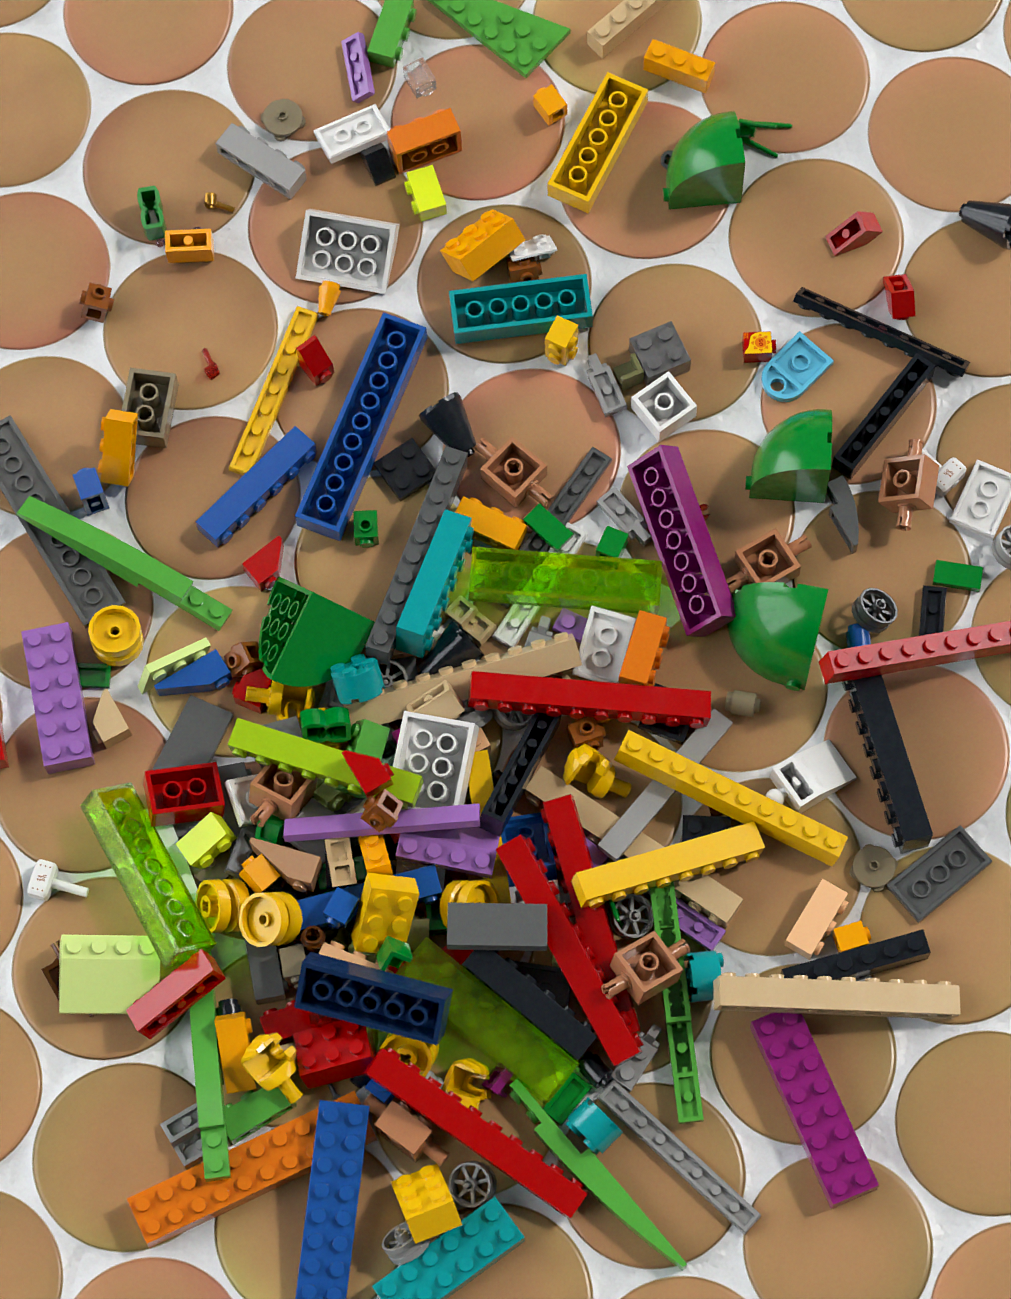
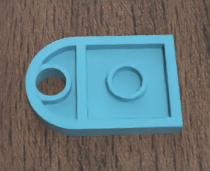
[762,331,834,402]

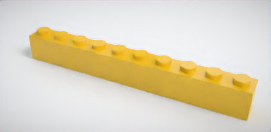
[614,730,848,867]

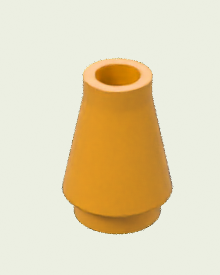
[317,281,341,316]

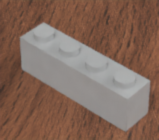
[216,123,307,200]

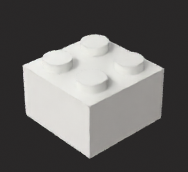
[631,371,697,442]

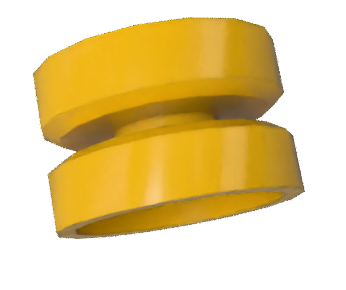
[88,605,144,666]
[195,878,249,933]
[440,880,500,928]
[238,892,302,947]
[380,1033,439,1077]

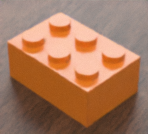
[387,108,462,174]
[619,610,670,686]

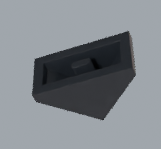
[359,143,396,186]

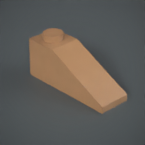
[249,837,323,892]

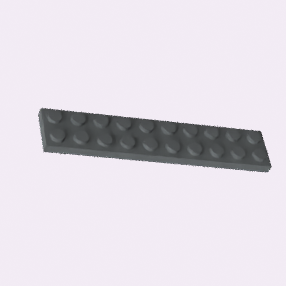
[0,415,126,629]

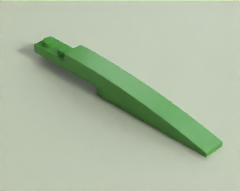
[16,496,232,631]
[650,881,704,1124]
[186,944,231,1182]
[509,1079,687,1271]

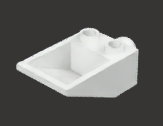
[766,739,857,814]

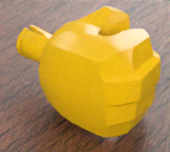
[245,680,316,722]
[563,744,631,798]
[241,1033,303,1104]
[442,1058,491,1109]

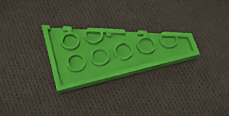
[427,0,571,78]

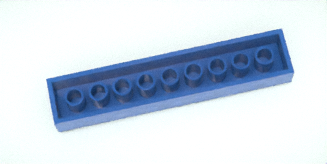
[295,312,427,542]

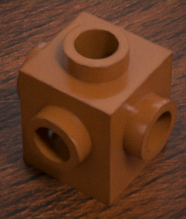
[506,256,542,283]
[79,283,114,323]
[224,641,264,677]
[567,717,606,750]
[361,788,404,833]

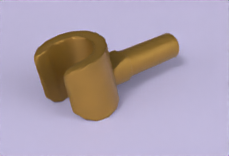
[204,192,235,213]

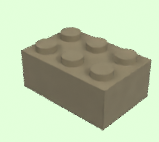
[122,368,179,448]

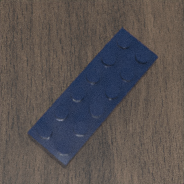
[294,952,453,1045]

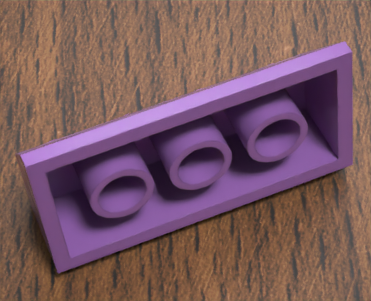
[396,827,500,879]

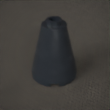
[959,200,1011,250]
[419,392,476,457]
[418,620,484,675]

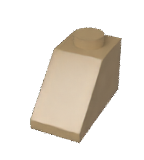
[406,679,465,720]
[92,689,132,749]

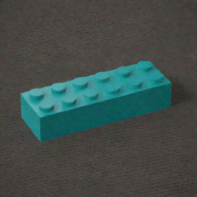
[449,274,593,344]
[396,509,474,658]
[372,1197,525,1299]

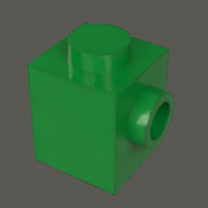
[353,510,379,548]

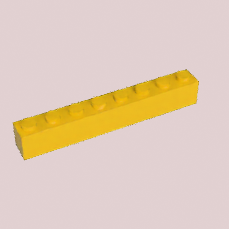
[571,821,765,908]

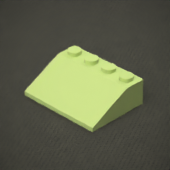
[59,934,160,1015]

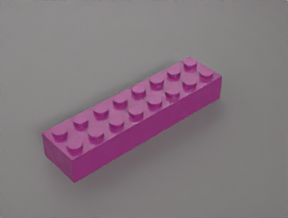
[627,445,736,637]
[750,1013,879,1209]

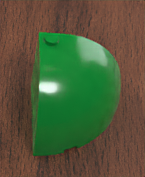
[662,111,746,210]
[745,409,832,503]
[259,576,375,687]
[727,582,829,691]

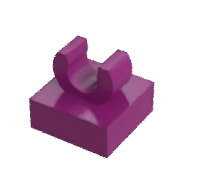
[481,1066,513,1098]

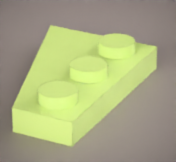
[137,638,211,694]

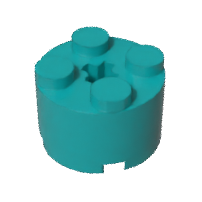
[330,654,385,704]
[683,950,724,1003]
[566,1097,623,1155]

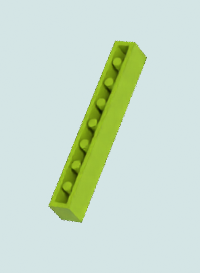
[228,718,424,810]

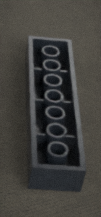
[842,675,933,854]

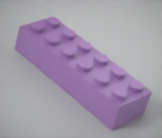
[21,622,95,774]

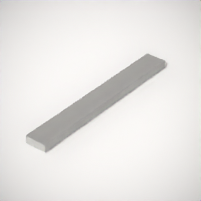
[597,709,733,861]
[597,1080,762,1235]

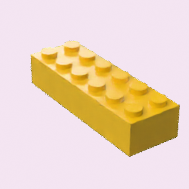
[547,72,648,214]

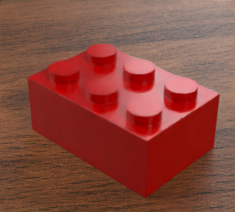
[143,762,225,827]
[293,1020,377,1090]

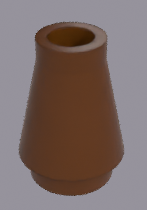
[301,926,325,954]

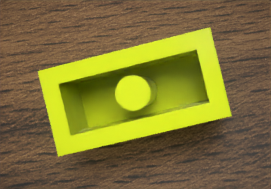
[404,165,447,222]
[176,812,237,870]

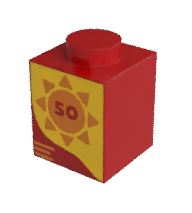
[742,331,776,363]

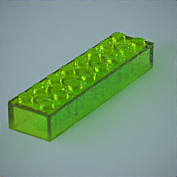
[468,547,662,615]
[80,782,216,968]
[396,937,579,1104]

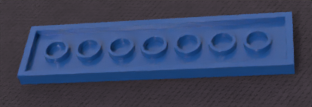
[295,1100,370,1299]

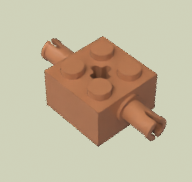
[474,436,554,508]
[878,439,939,531]
[726,528,812,593]
[249,763,317,827]
[601,931,690,1005]
[362,1093,450,1167]

